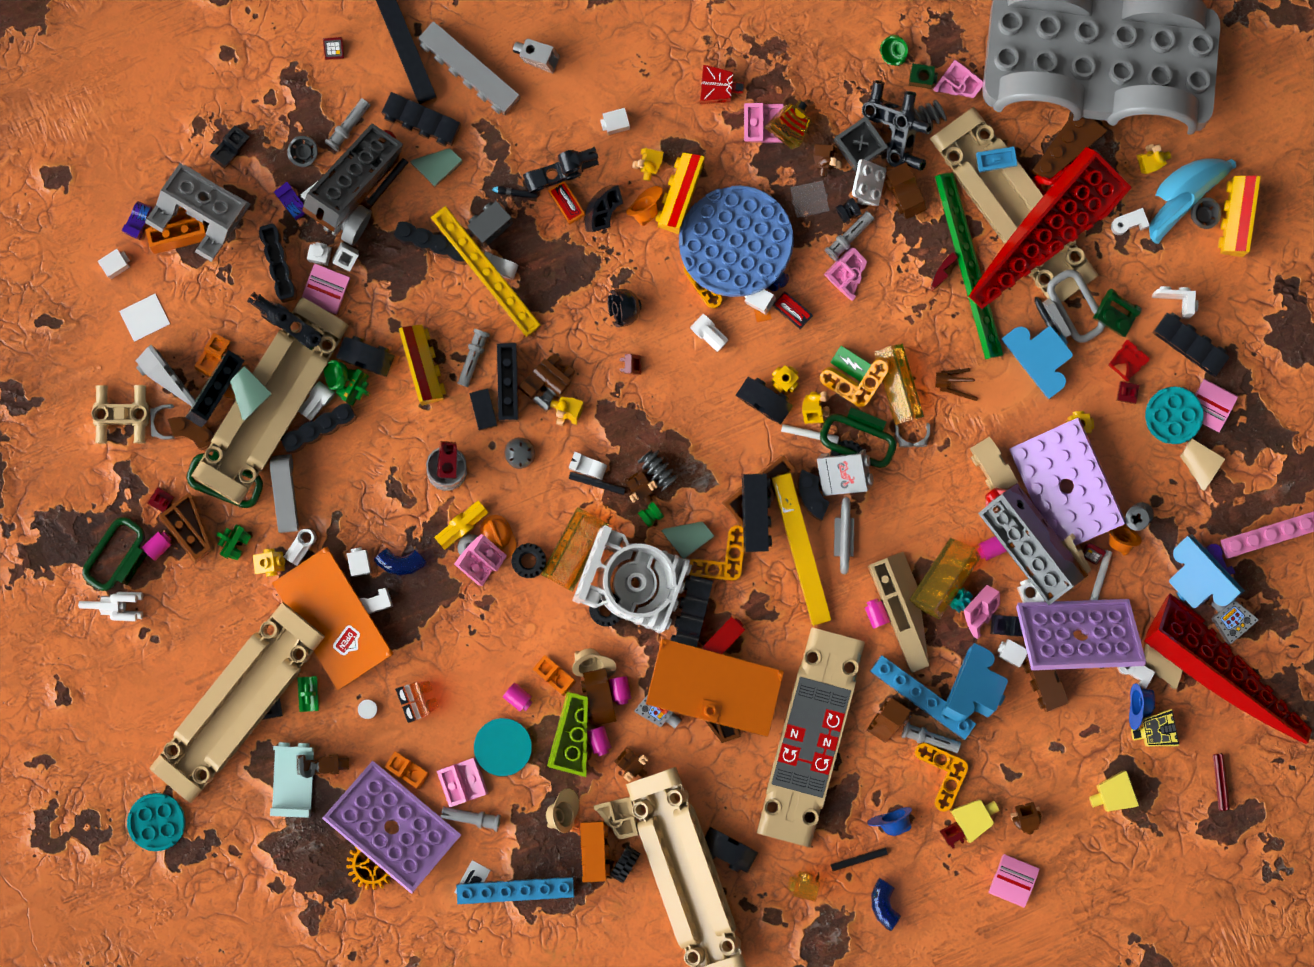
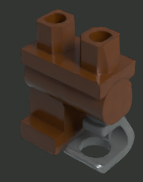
[519,353,575,412]
[296,754,349,778]

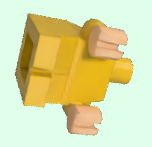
[1136,144,1171,174]
[632,148,664,181]
[802,391,830,424]
[550,397,583,426]

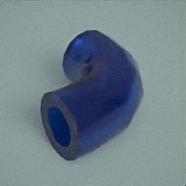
[373,548,428,576]
[871,878,901,931]

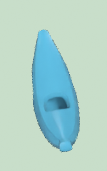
[1149,158,1236,244]

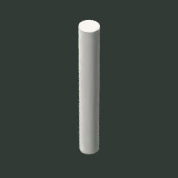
[781,424,839,444]
[1090,550,1113,600]

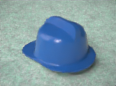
[1129,683,1155,730]
[867,807,912,836]

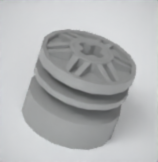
[323,205,372,246]
[426,448,467,491]

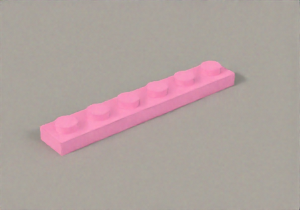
[1221,512,1314,559]

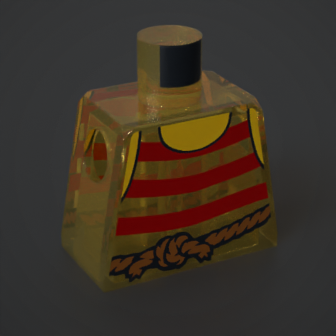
[764,100,811,149]

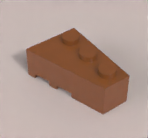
[159,492,211,564]

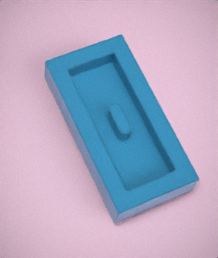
[976,147,1017,173]

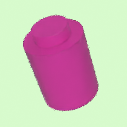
[142,531,172,561]
[977,536,1007,561]
[864,598,891,629]
[608,676,632,705]
[502,682,533,712]
[587,726,612,756]

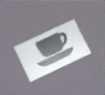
[454,860,490,894]

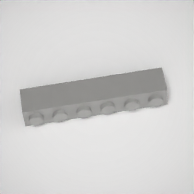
[418,21,520,115]

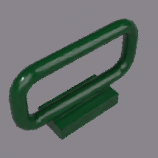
[820,407,897,468]
[186,451,263,509]
[82,517,148,591]

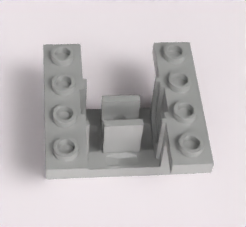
[145,163,250,262]

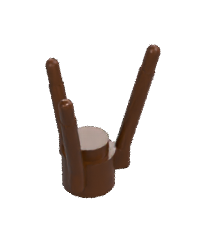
[935,368,978,401]

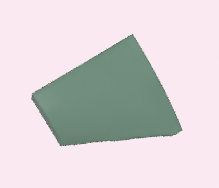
[410,148,463,187]
[230,366,271,421]
[661,522,714,559]

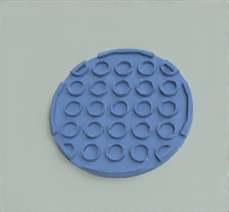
[679,186,794,297]

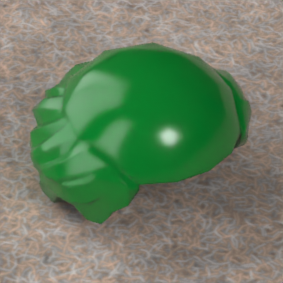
[880,34,909,66]
[324,360,349,390]

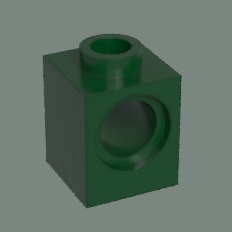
[908,63,938,89]

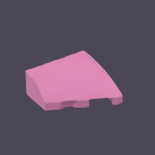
[933,60,983,98]
[824,247,867,301]
[964,585,1000,639]

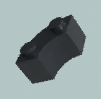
[585,184,623,232]
[336,336,395,377]
[735,377,793,425]
[798,470,830,521]
[705,827,758,873]

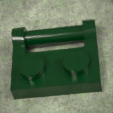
[1093,289,1142,337]

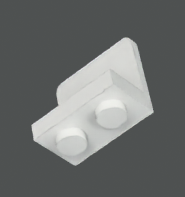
[852,159,887,206]
[1152,286,1198,319]

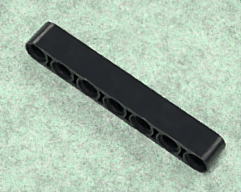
[376,0,437,104]

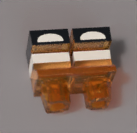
[395,681,439,723]

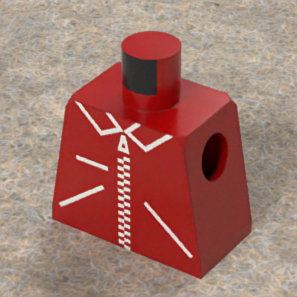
[700,65,744,104]

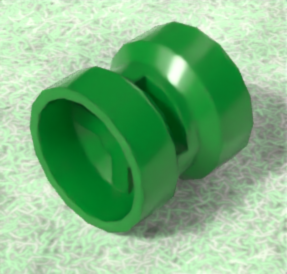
[638,502,664,528]

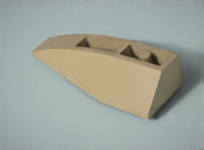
[868,552,929,673]

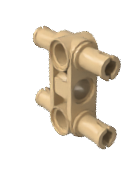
[91,385,150,444]

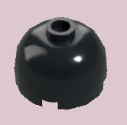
[607,289,642,327]

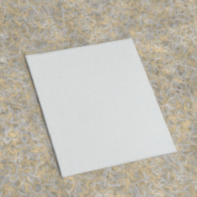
[119,294,170,342]

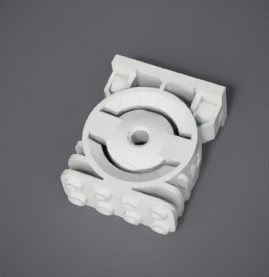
[572,525,692,633]

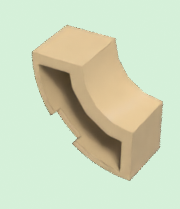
[970,437,1018,490]

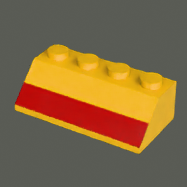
[655,153,705,234]
[1218,176,1261,257]
[399,324,446,406]

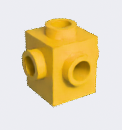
[771,365,799,394]
[1066,411,1094,435]
[253,549,285,577]

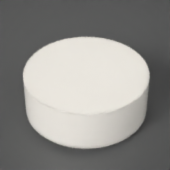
[358,700,378,719]

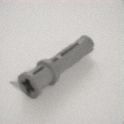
[325,98,371,152]
[824,211,875,261]
[457,329,490,387]
[901,722,961,753]
[441,806,501,832]

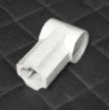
[690,314,729,352]
[298,381,335,421]
[283,529,316,566]

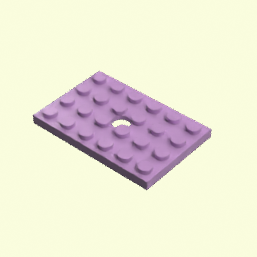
[1009,418,1126,545]
[1016,599,1146,670]
[322,761,461,894]

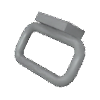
[1042,270,1105,343]
[834,497,854,575]

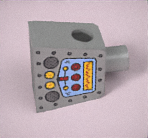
[1211,601,1258,644]
[634,695,682,729]

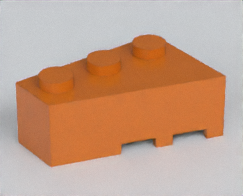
[145,207,207,254]
[580,821,610,882]

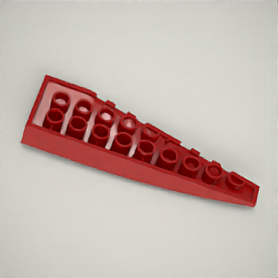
[968,147,1132,309]
[1144,593,1312,744]

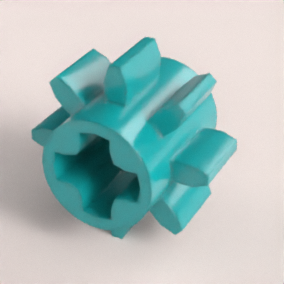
[949,588,973,613]

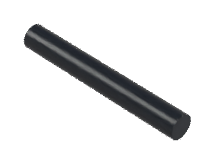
[366,158,409,206]
[569,472,626,495]
[830,847,888,872]

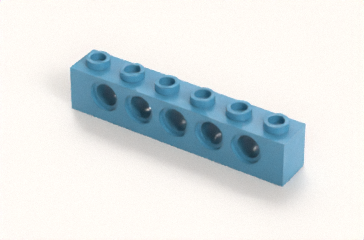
[870,656,976,740]
[456,877,575,904]

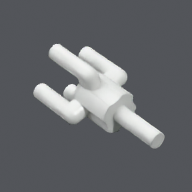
[78,592,143,621]

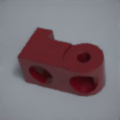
[437,441,457,478]

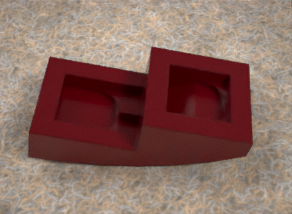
[930,252,958,291]

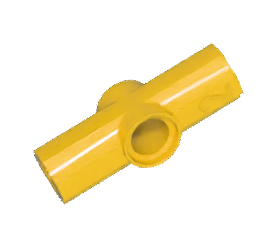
[434,501,489,550]

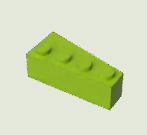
[547,691,588,777]

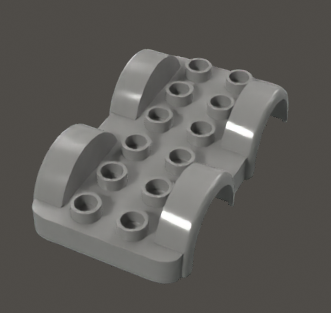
[982,0,1220,135]

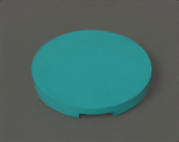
[1145,387,1204,444]
[474,718,532,776]
[127,793,186,851]

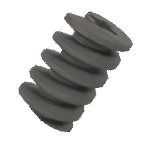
[905,100,947,132]
[637,450,679,492]
[1125,502,1154,531]

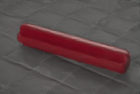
[1213,753,1230,811]

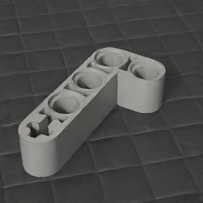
[270,454,299,533]

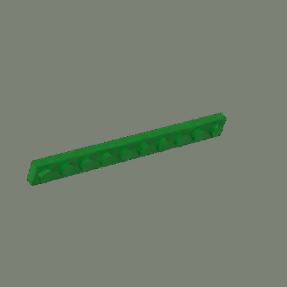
[935,173,1003,360]

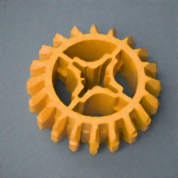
[346,847,392,890]

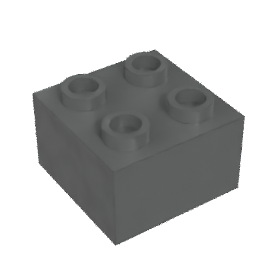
[833,116,888,172]
[467,201,513,249]

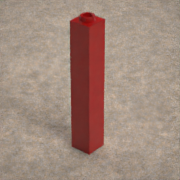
[658,616,745,715]

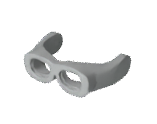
[150,404,175,440]
[895,423,930,448]

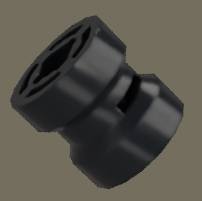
[835,198,862,223]

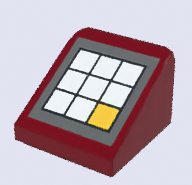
[323,37,344,60]
[1083,543,1106,565]

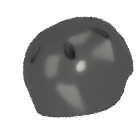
[287,136,318,167]
[1191,198,1221,229]
[504,437,535,469]

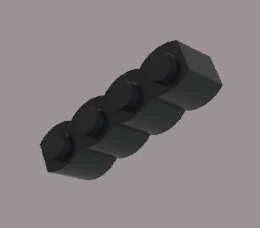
[381,92,461,147]
[394,222,467,265]
[259,223,297,303]
[1152,313,1230,377]
[280,403,357,453]
[670,575,713,648]

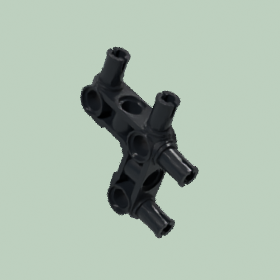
[862,80,933,171]
[523,146,599,193]
[247,292,323,351]

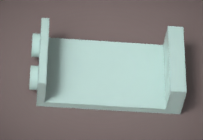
[270,742,314,818]

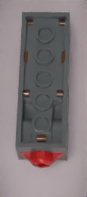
[302,123,403,232]
[978,483,1088,605]

